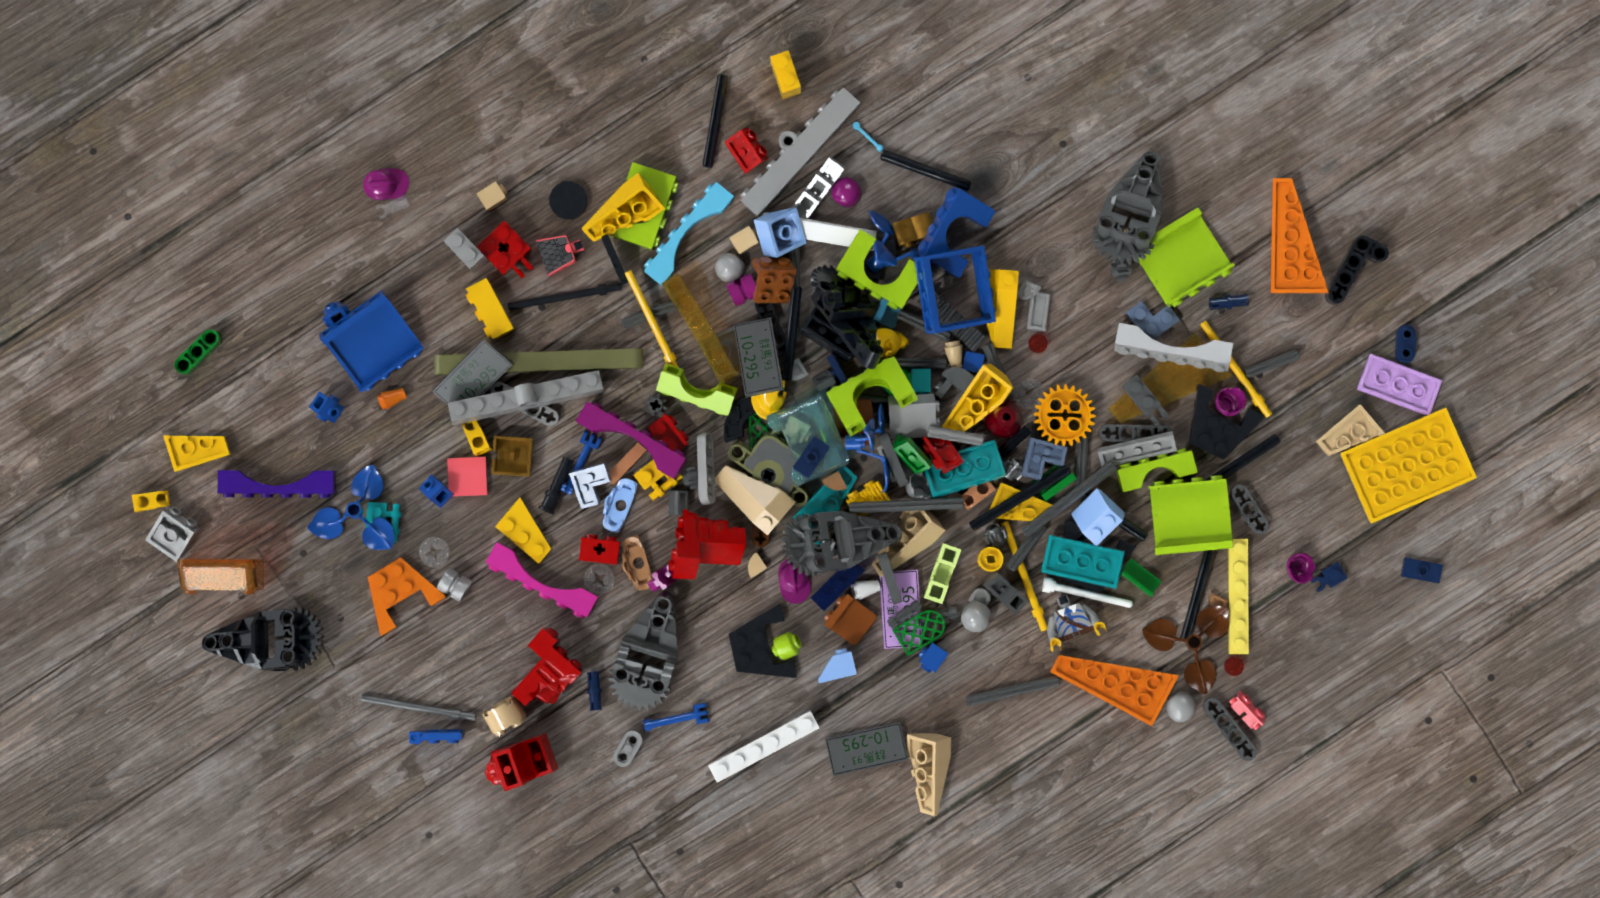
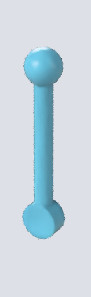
[853,122,884,152]

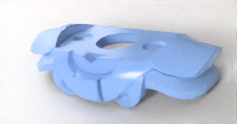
[603,478,637,533]

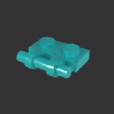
[366,502,402,542]

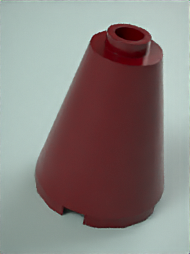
[984,400,1023,438]

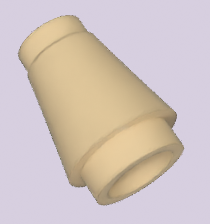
[944,340,962,368]

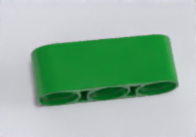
[174,329,222,375]

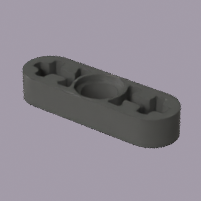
[878,432,908,487]
[1230,485,1269,535]
[877,552,903,605]

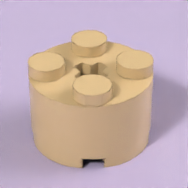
[482,696,527,737]

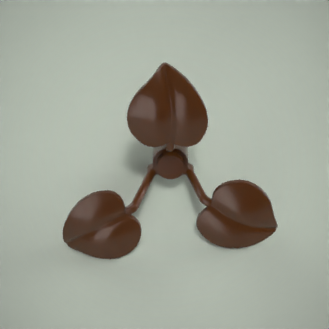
[1142,606,1229,694]

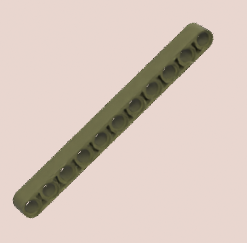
[434,348,643,375]

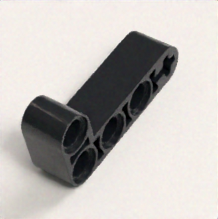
[1325,235,1389,305]

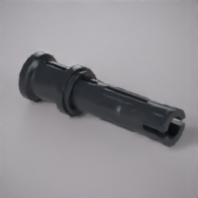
[538,456,574,515]

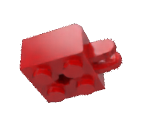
[477,220,534,279]

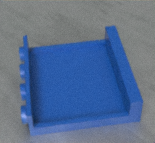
[319,290,424,393]

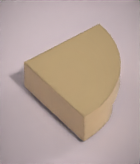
[748,552,767,578]

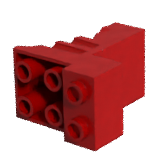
[669,509,746,579]
[511,627,583,706]
[485,733,559,791]

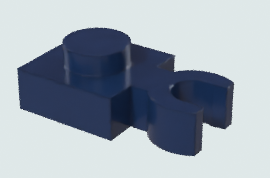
[1311,562,1347,592]

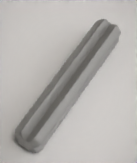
[927,426,984,446]

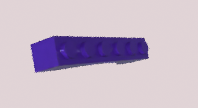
[217,470,336,498]

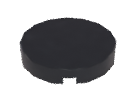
[549,181,587,220]

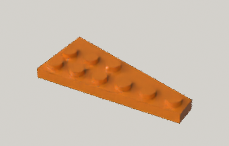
[1271,178,1329,294]
[1050,655,1179,726]

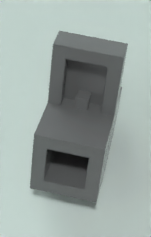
[934,367,975,400]
[983,571,1028,615]

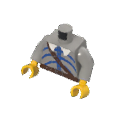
[1047,595,1107,652]

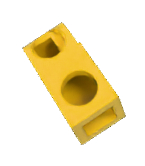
[462,420,492,457]
[132,490,171,513]

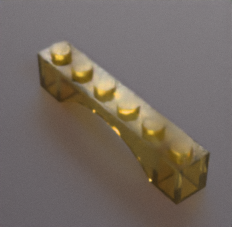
[661,274,739,384]

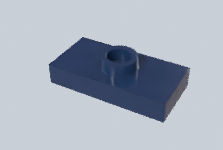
[827,354,848,384]
[792,436,830,479]
[1401,558,1443,584]

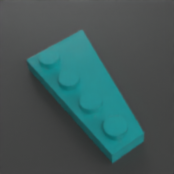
[791,464,857,545]

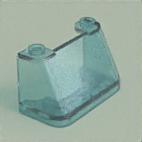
[766,395,849,487]

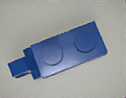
[409,729,464,745]

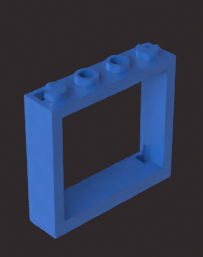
[914,246,996,334]

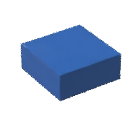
[962,351,985,373]

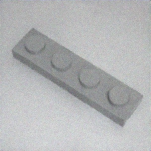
[1097,431,1177,467]

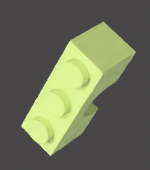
[923,543,961,604]

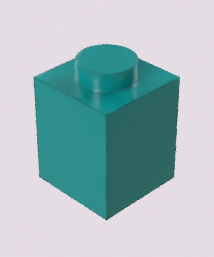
[911,369,931,394]

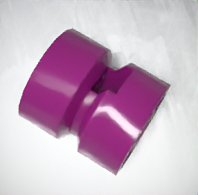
[726,273,756,307]

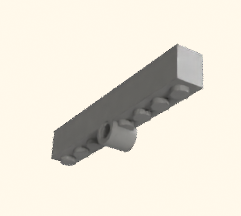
[740,87,860,218]
[448,370,603,426]

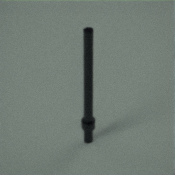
[508,283,622,310]

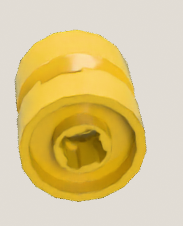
[977,547,1003,572]

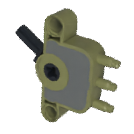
[729,421,810,507]

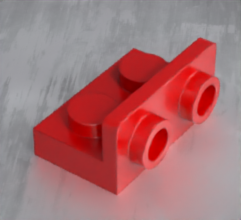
[724,127,769,174]
[647,413,689,451]
[922,436,964,474]

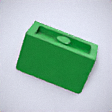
[893,433,932,474]
[1032,464,1077,501]
[1120,558,1162,597]

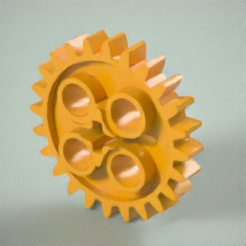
[1033,384,1096,446]

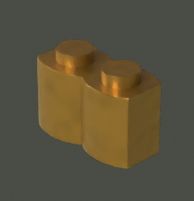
[893,212,933,248]

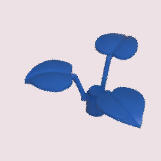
[866,210,934,275]
[845,404,890,492]
[307,465,395,550]

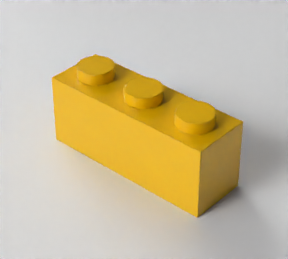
[465,278,515,340]

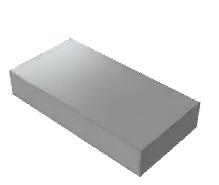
[1026,292,1050,332]

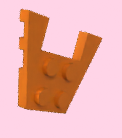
[368,557,446,636]

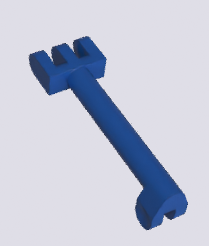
[561,430,603,495]
[643,703,710,731]

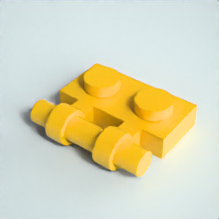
[633,459,683,500]

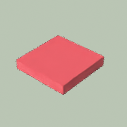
[447,457,488,497]

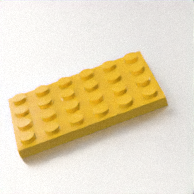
[1340,408,1477,524]

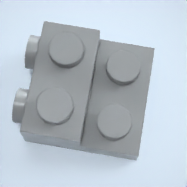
[145,507,200,562]

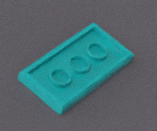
[925,439,1007,499]
[1041,535,1125,589]

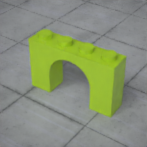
[609,162,679,251]
[836,229,918,310]
[826,356,918,437]

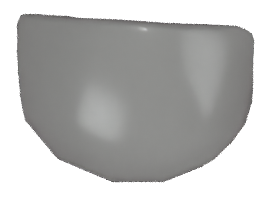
[715,252,745,282]
[906,472,932,499]
[961,601,991,632]
[1166,692,1196,723]

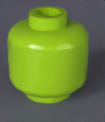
[772,632,802,660]

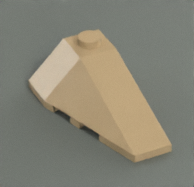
[715,466,796,535]

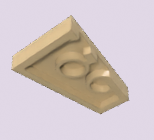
[1315,404,1385,456]

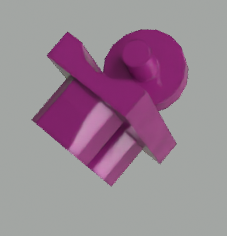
[647,564,677,592]

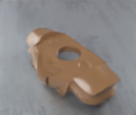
[622,535,653,591]

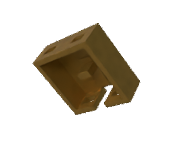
[491,436,534,477]

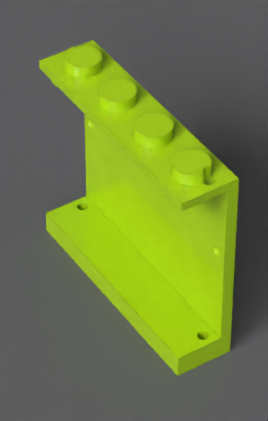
[1139,208,1235,308]
[1149,475,1233,555]

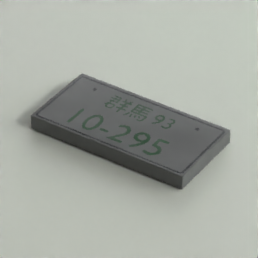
[733,318,784,398]
[432,337,513,404]
[825,722,908,777]

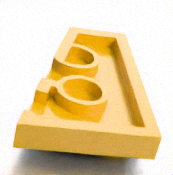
[163,435,231,472]

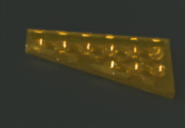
[1108,333,1232,423]

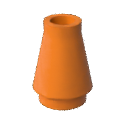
[377,388,407,410]

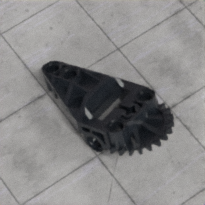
[810,265,883,369]
[202,608,324,671]

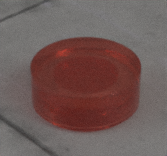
[1028,334,1048,353]
[1224,657,1244,676]

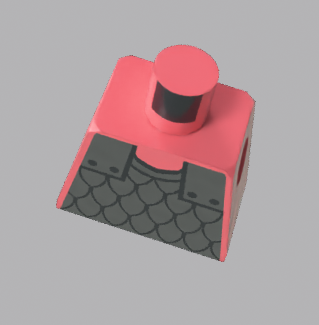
[536,235,584,277]

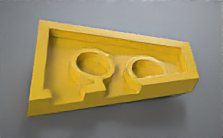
[988,482,1052,522]
[495,497,552,564]

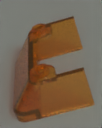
[177,559,264,594]

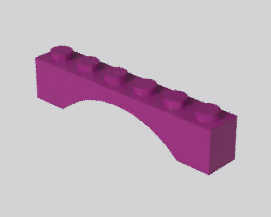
[576,401,688,480]

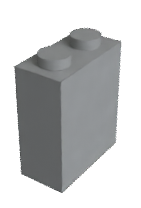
[444,228,488,273]
[888,393,940,439]

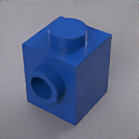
[419,474,453,508]
[918,642,948,673]

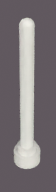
[1042,577,1133,608]

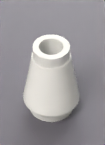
[851,580,881,600]

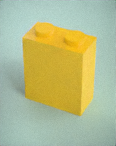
[770,50,801,99]

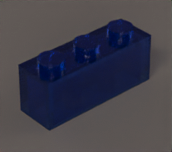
[810,564,865,611]

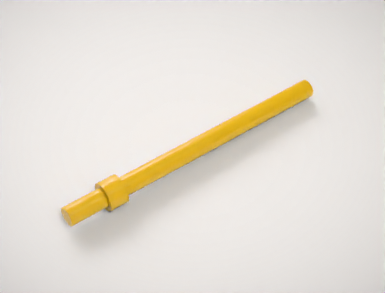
[625,270,678,367]
[1200,320,1272,418]
[1001,521,1047,632]

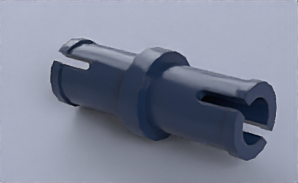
[1209,294,1249,310]
[587,671,602,711]

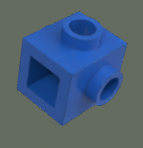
[322,301,350,327]
[309,391,345,423]

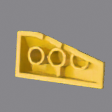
[582,173,665,242]
[987,269,1019,349]
[942,364,1014,432]

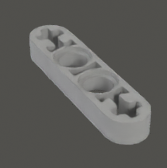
[491,382,559,426]
[697,432,715,505]

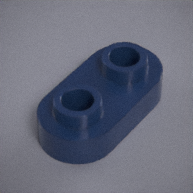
[1395,325,1416,363]

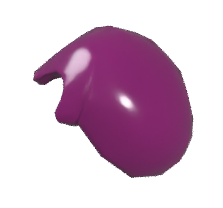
[831,177,862,208]
[1215,387,1247,416]
[1286,553,1316,584]

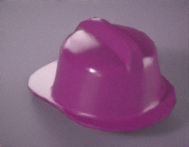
[363,168,409,200]
[778,559,811,604]

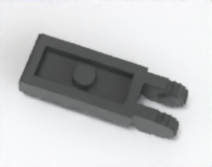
[1121,374,1170,427]

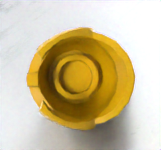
[876,328,909,359]
[751,380,787,421]

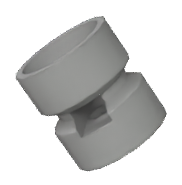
[436,567,472,602]

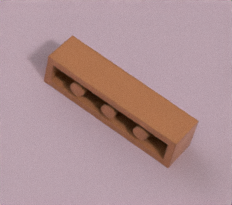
[610,442,647,485]

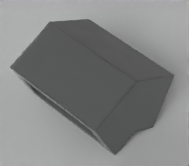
[669,491,688,515]

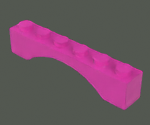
[485,542,599,619]

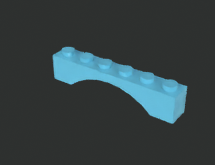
[644,182,734,287]

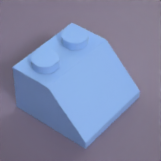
[754,207,806,258]
[1071,487,1125,546]
[818,648,857,683]

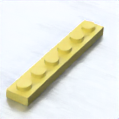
[1228,539,1249,654]

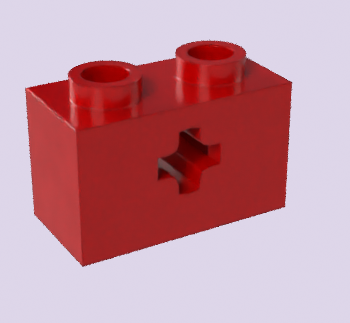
[579,534,621,565]

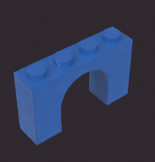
[916,187,995,278]

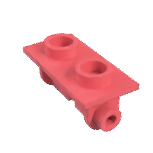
[1229,691,1266,730]

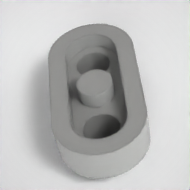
[613,730,643,767]

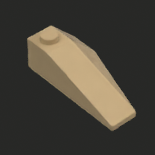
[872,510,946,577]
[907,733,951,816]

